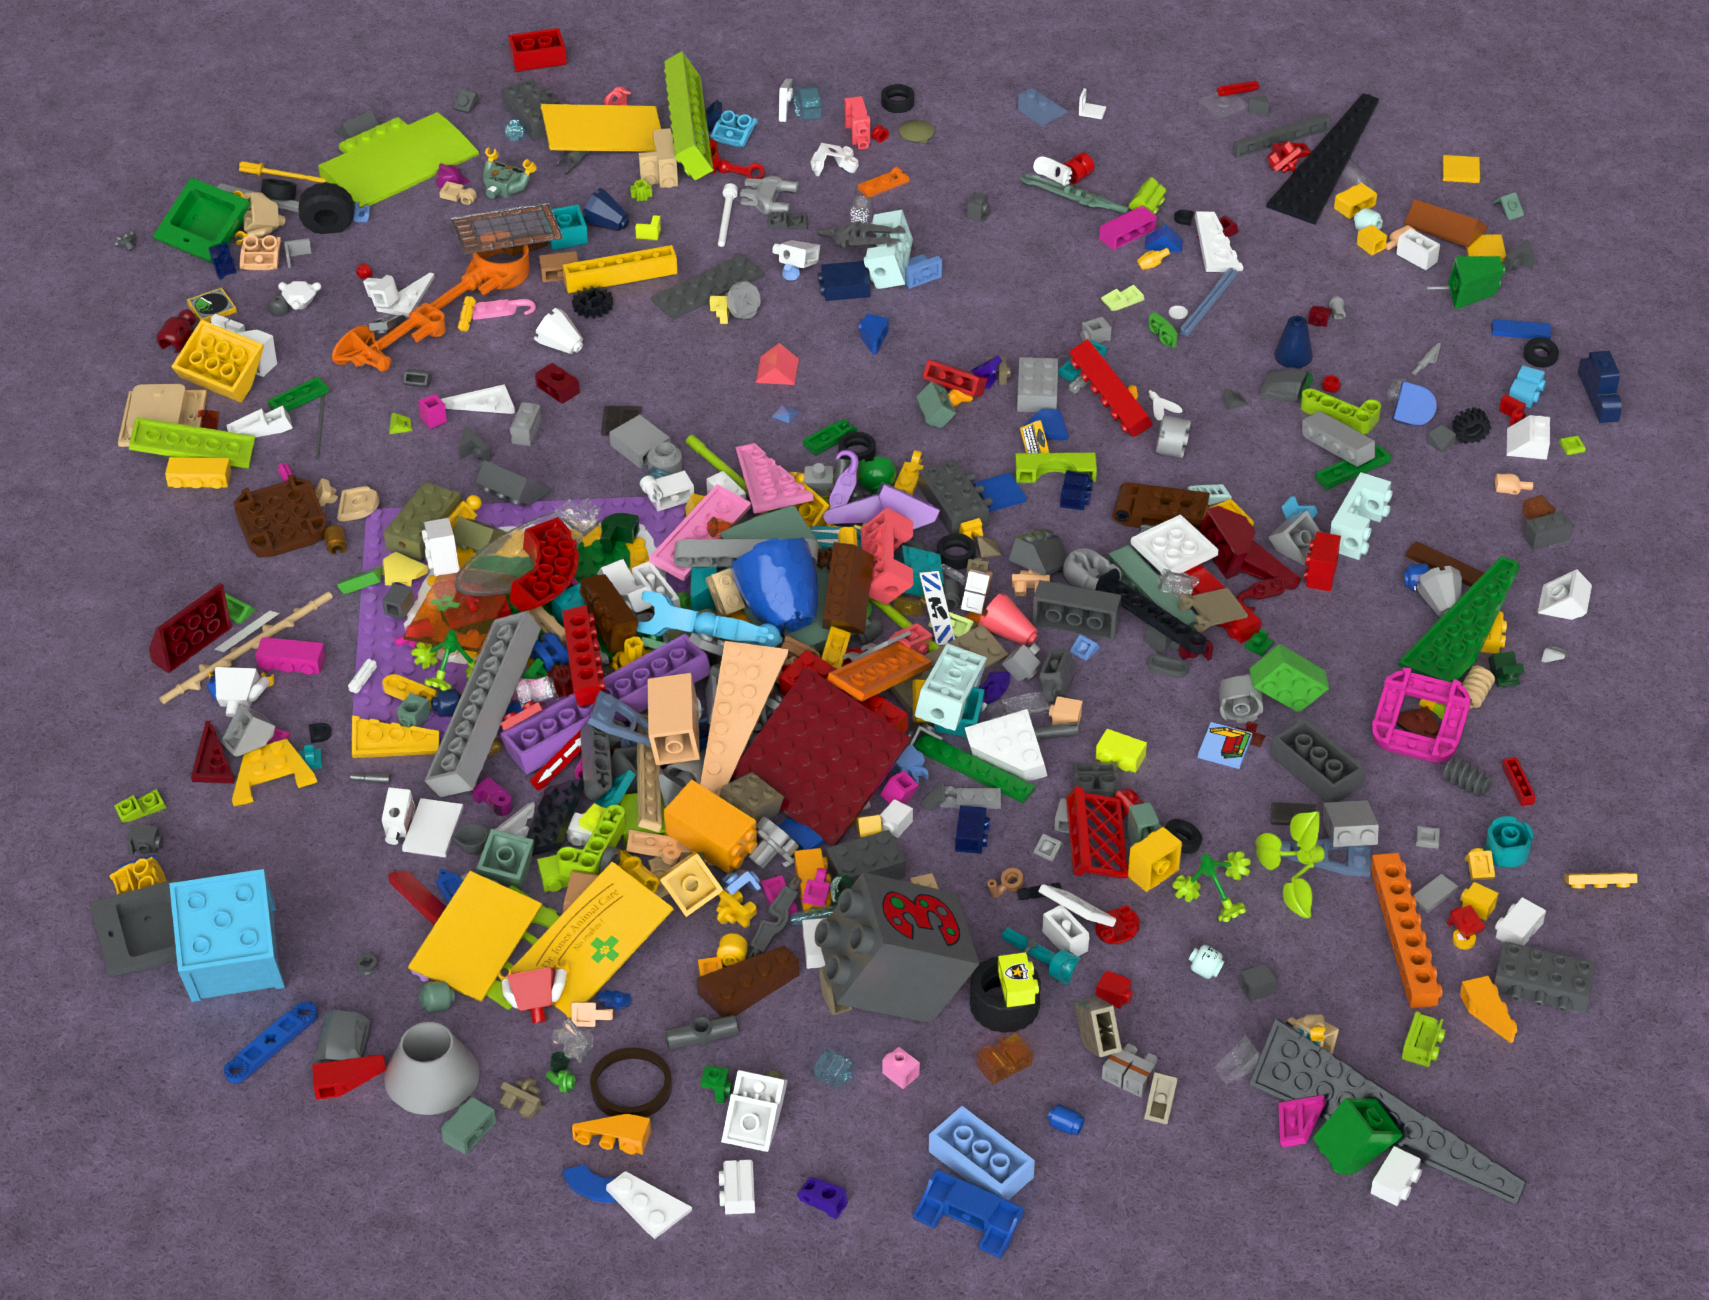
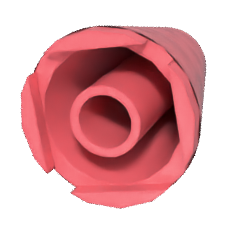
[979,593,1038,646]

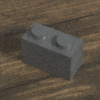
[1523,511,1572,550]

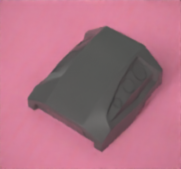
[1259,369,1308,402]
[1073,762,1119,807]
[314,1010,371,1062]

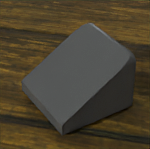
[1248,96,1269,116]

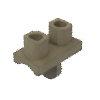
[499,1077,546,1120]

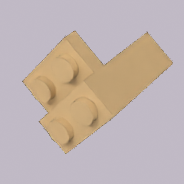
[639,128,678,188]

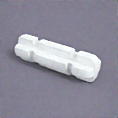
[348,659,377,694]

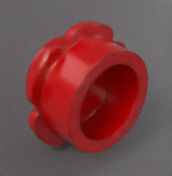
[356,263,372,280]
[1321,375,1341,392]

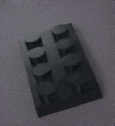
[526,778,584,856]

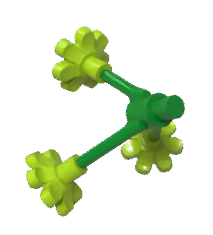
[411,630,476,690]
[1172,851,1251,922]

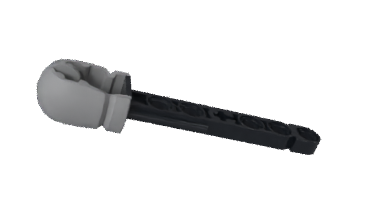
[1063,548,1207,654]

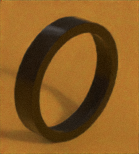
[590,1047,672,1118]

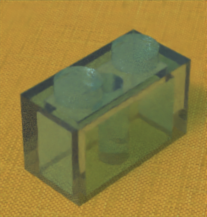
[793,86,821,121]

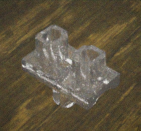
[1157,568,1199,598]
[552,1019,594,1064]

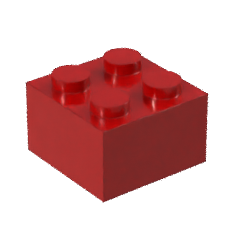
[1303,532,1341,592]

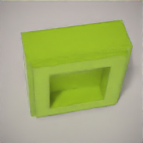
[1559,436,1586,455]

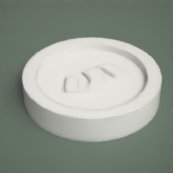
[1169,306,1188,319]

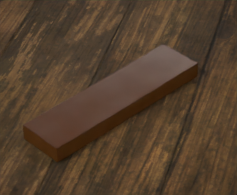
[1405,541,1484,587]

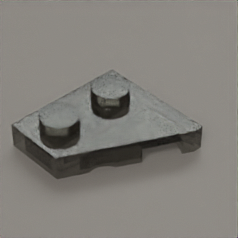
[601,406,642,436]

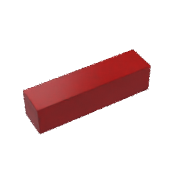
[1502,757,1536,806]

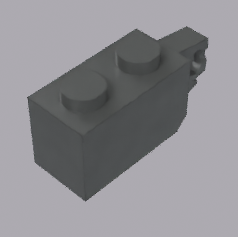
[1040,649,1076,702]

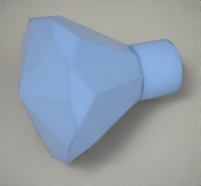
[782,264,800,280]

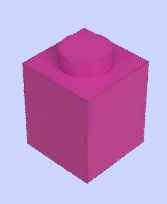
[418,394,447,429]
[880,771,919,804]

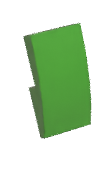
[1148,312,1177,348]

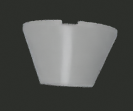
[384,1022,480,1115]

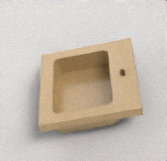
[118,384,207,447]

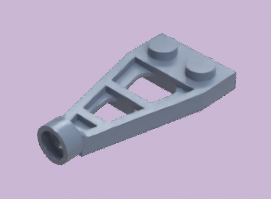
[587,690,651,746]
[1280,839,1371,877]

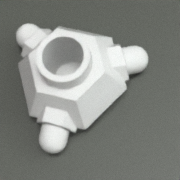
[278,281,321,310]

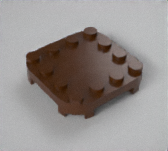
[234,475,327,557]

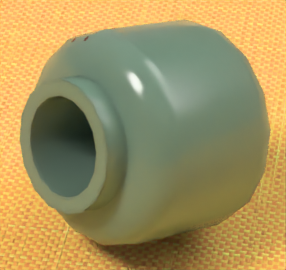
[418,981,455,1013]

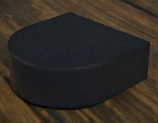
[1174,210,1194,226]
[309,723,332,743]

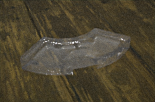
[942,564,967,587]

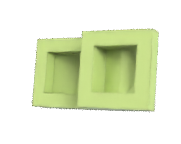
[1101,285,1145,311]

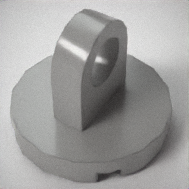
[725,281,761,319]

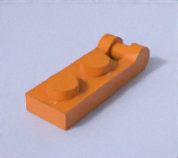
[857,167,910,198]

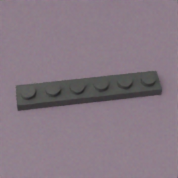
[1233,114,1330,159]

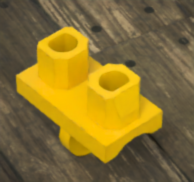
[716,890,757,928]

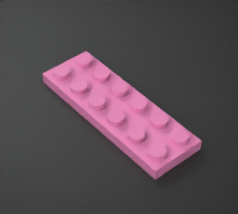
[649,484,751,581]

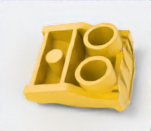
[109,857,167,895]

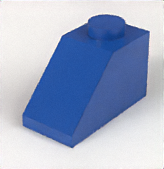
[858,314,889,354]

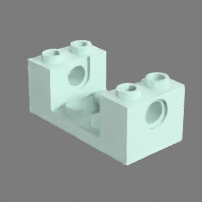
[864,210,913,289]
[1330,472,1393,560]
[914,643,987,731]

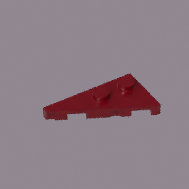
[191,721,235,784]

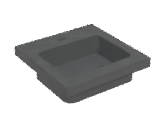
[89,878,180,978]

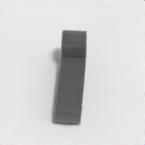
[580,719,626,801]

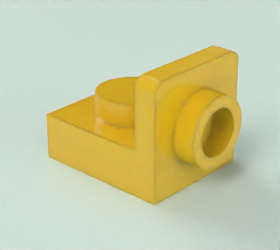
[1464,848,1495,881]

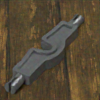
[745,876,802,960]

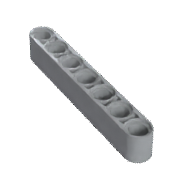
[674,539,818,567]

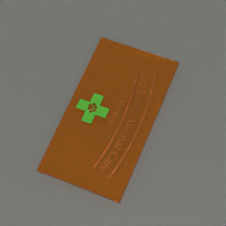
[404,568,517,652]

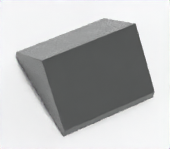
[334,109,380,140]

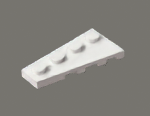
[1195,211,1244,272]

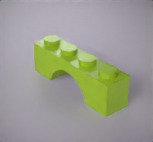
[1015,453,1097,483]

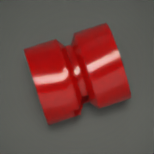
[1063,152,1095,184]

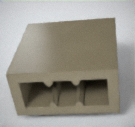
[719,772,784,824]

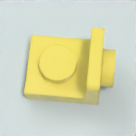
[710,296,730,324]

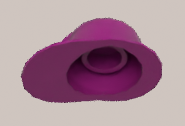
[435,163,471,189]

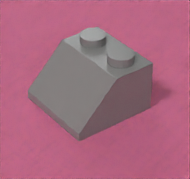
[1268,510,1321,566]
[220,704,276,757]

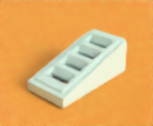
[1187,484,1232,505]

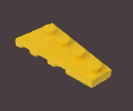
[352,715,440,758]

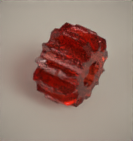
[546,663,574,699]

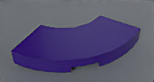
[978,672,1010,704]

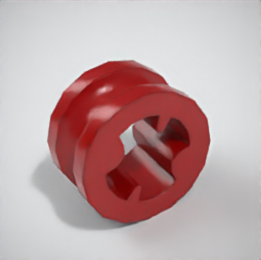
[871,125,889,143]

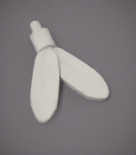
[1148,390,1182,420]

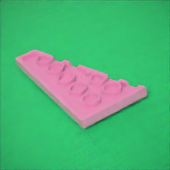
[735,443,814,514]

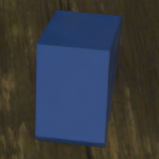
[1144,224,1183,252]

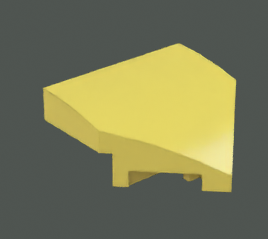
[382,552,428,587]

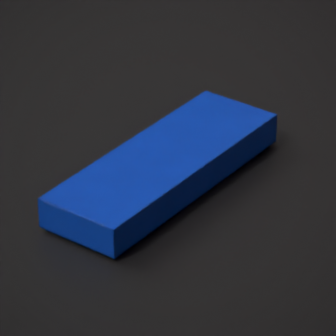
[1492,319,1551,340]

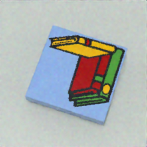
[1198,722,1252,769]

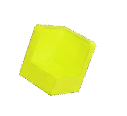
[635,215,661,240]

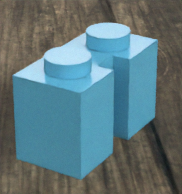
[1509,365,1546,408]

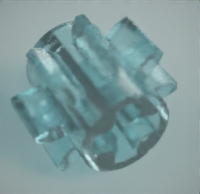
[505,120,524,141]

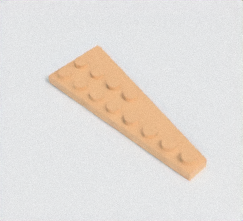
[700,641,788,796]

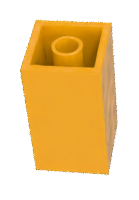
[664,779,758,873]

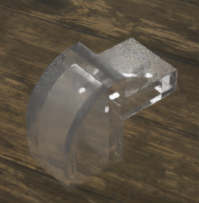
[515,676,558,707]

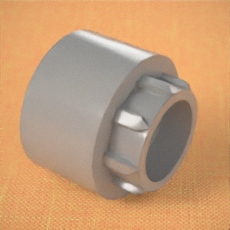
[647,442,682,479]

